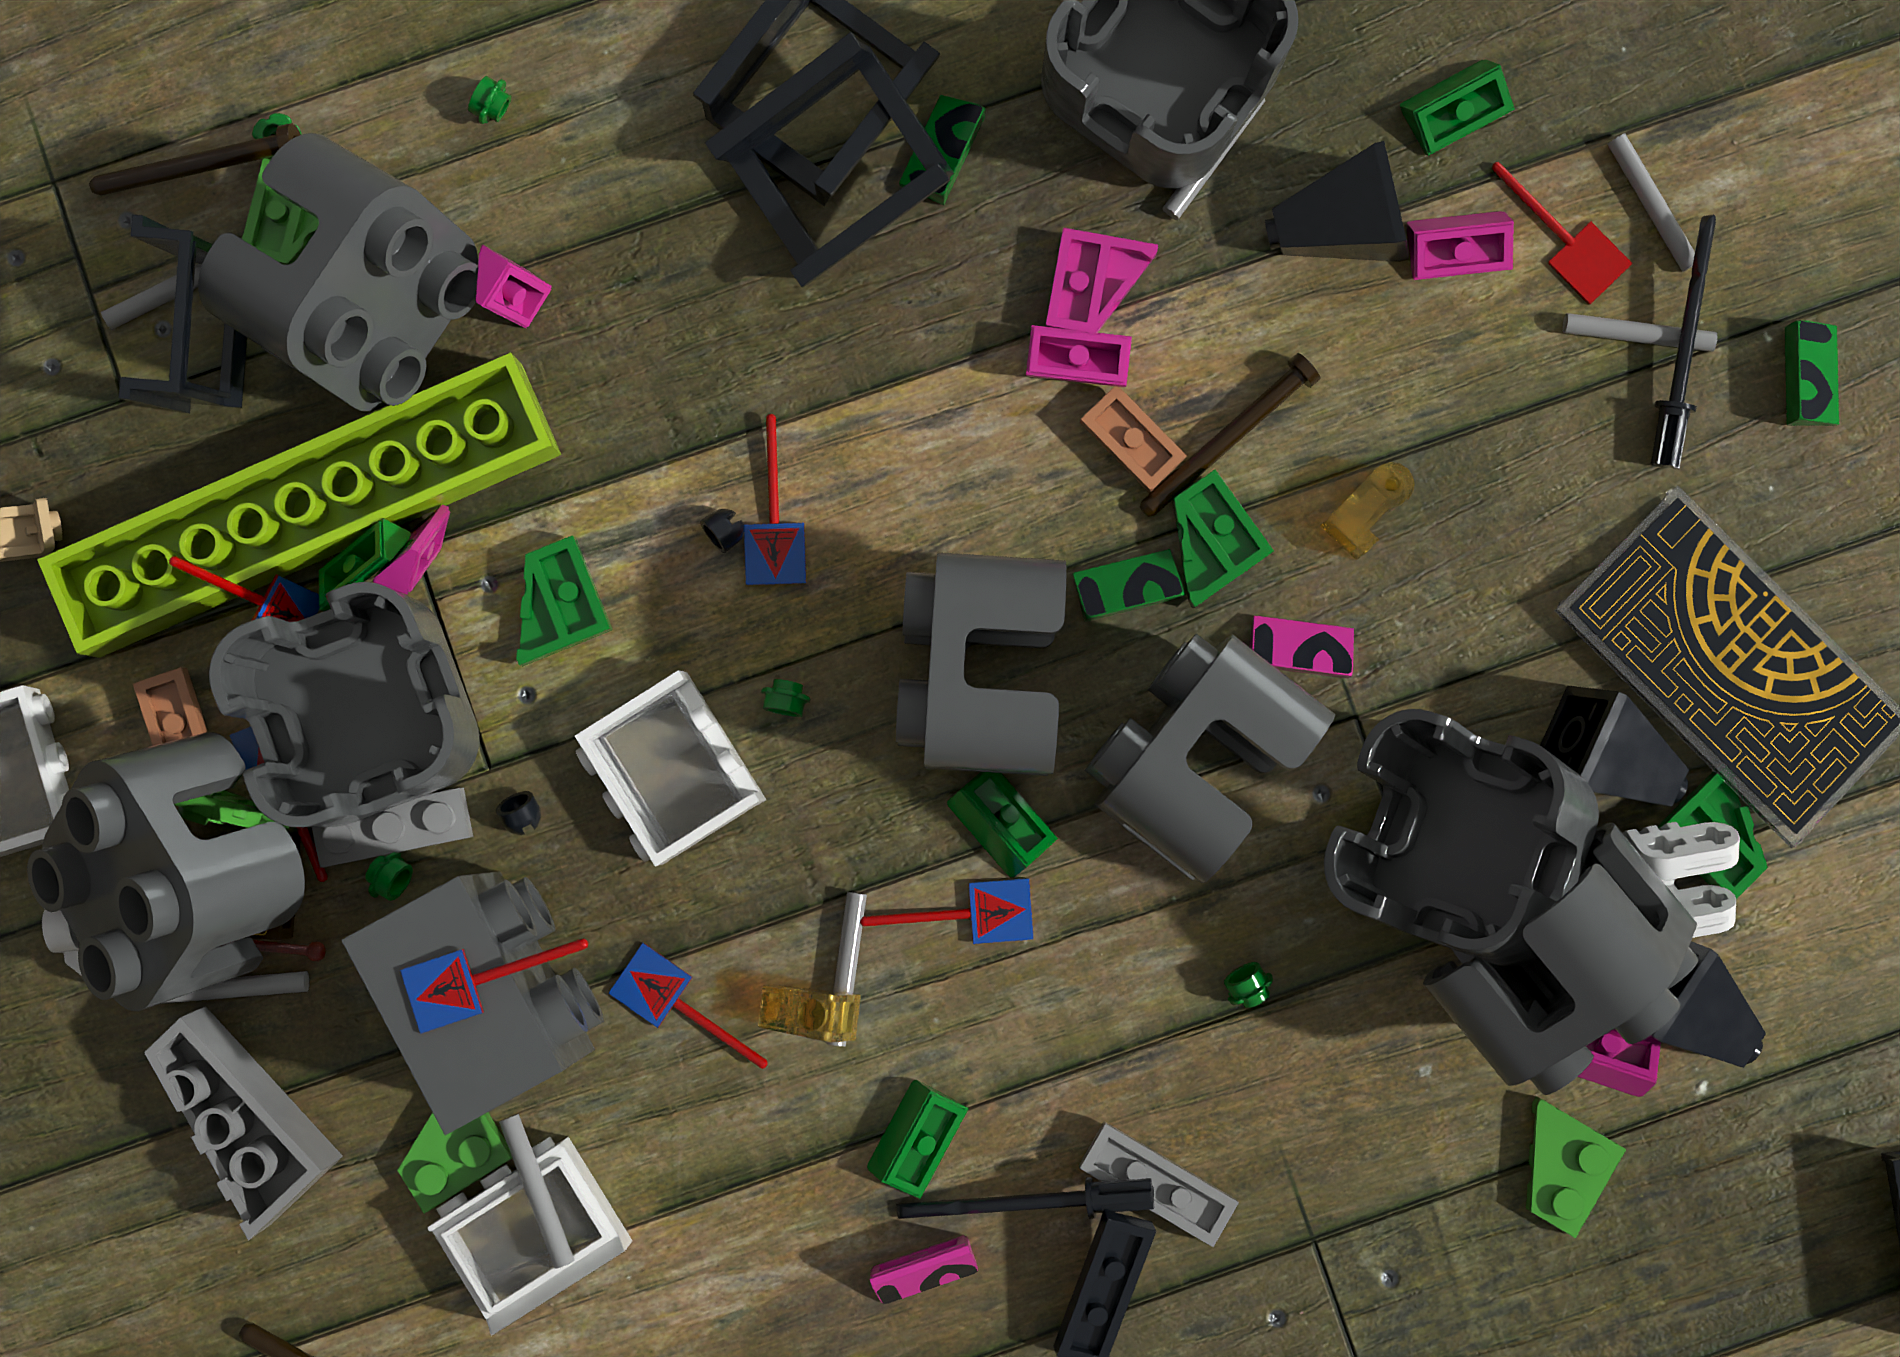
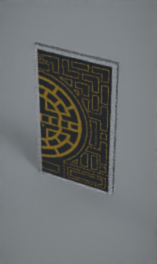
[1554,485,1900,848]

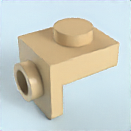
[0,498,62,562]

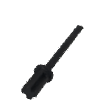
[1651,214,1716,469]
[896,1177,1155,1219]

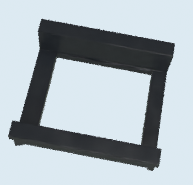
[693,0,940,207]
[705,32,954,287]
[119,214,247,414]

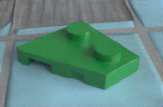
[1172,469,1274,608]
[516,535,613,667]
[1657,763,1768,899]

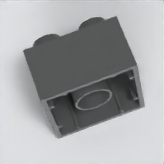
[341,871,604,1135]

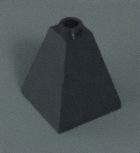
[1265,141,1410,262]
[1540,685,1689,806]
[1649,941,1766,1068]

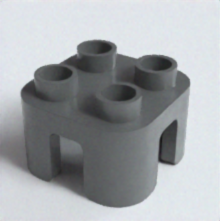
[1041,0,1298,188]
[198,133,478,411]
[896,552,1066,776]
[209,582,479,827]
[1084,634,1335,883]
[1324,709,1599,967]
[27,732,305,1011]
[1423,823,1699,1095]

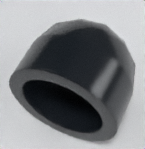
[700,509,744,553]
[496,791,541,836]

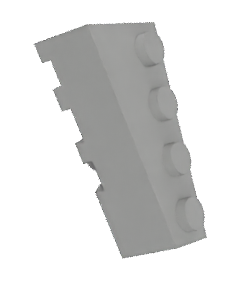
[144,1006,343,1241]

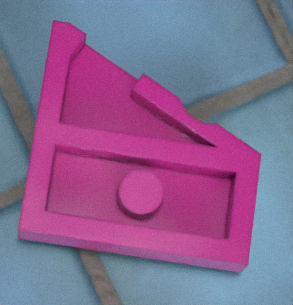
[1045,228,1158,333]

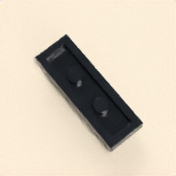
[1053,1209,1156,1357]

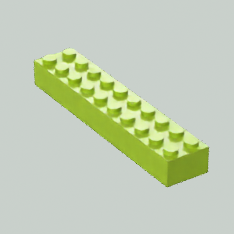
[37,352,561,658]

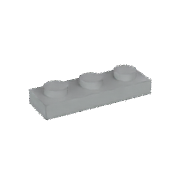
[312,787,473,868]
[1078,1121,1239,1247]

